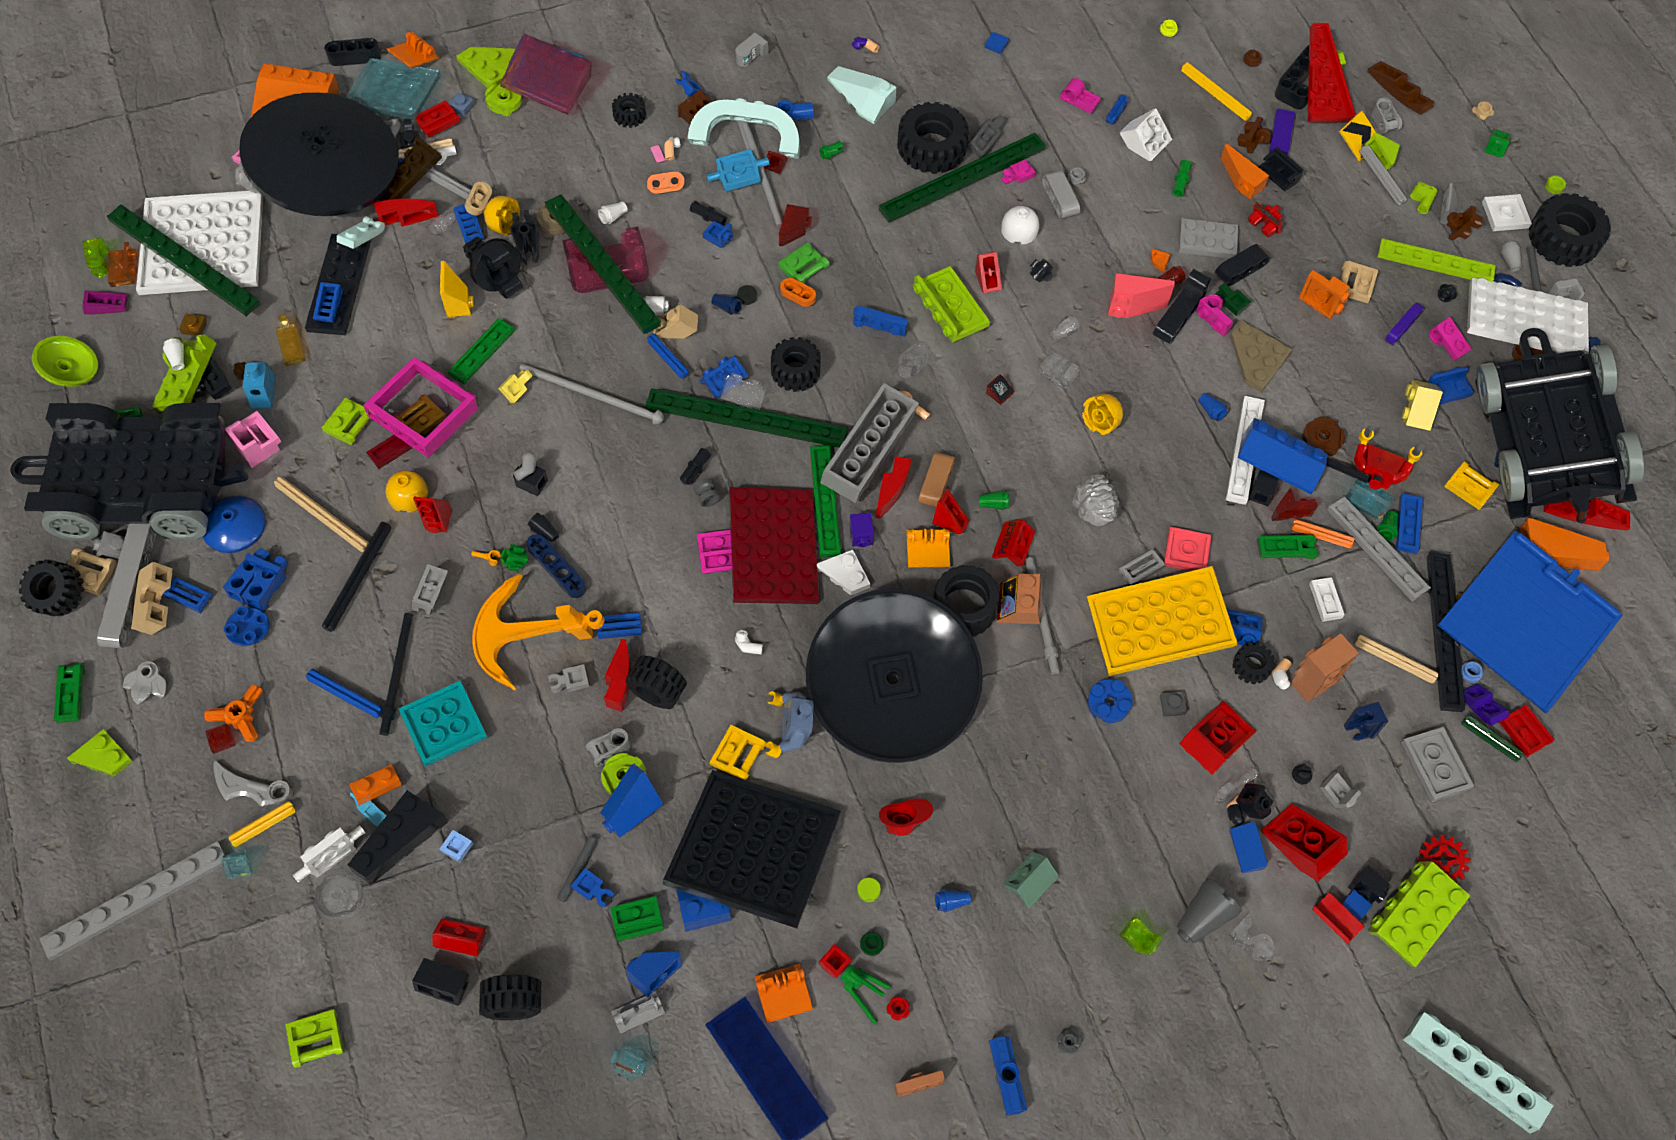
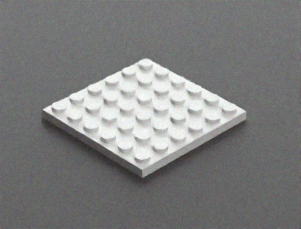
[136,191,263,295]

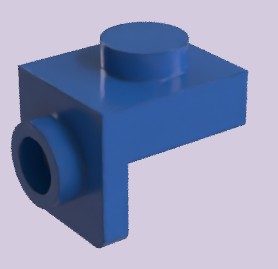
[703,221,733,248]

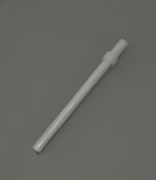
[1025,557,1060,675]

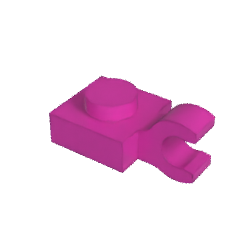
[1001,160,1036,184]

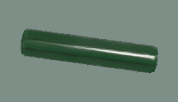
[1461,714,1524,762]

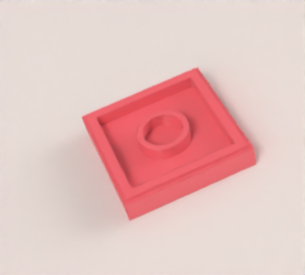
[1164,526,1211,571]

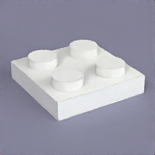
[1482,194,1532,231]

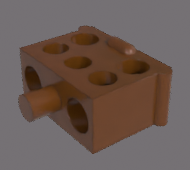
[678,90,713,125]

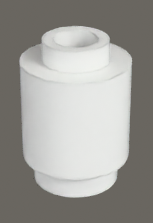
[643,296,669,316]

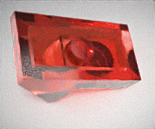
[1271,488,1317,521]

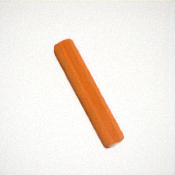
[1292,519,1354,549]

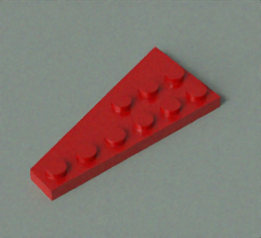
[1308,23,1356,123]

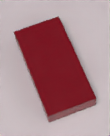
[366,435,413,469]

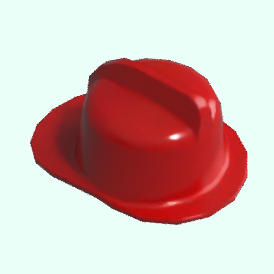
[879,798,933,836]

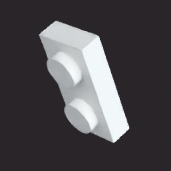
[1309,577,1345,622]

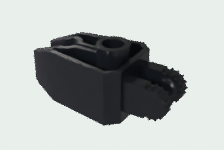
[510,210,539,265]

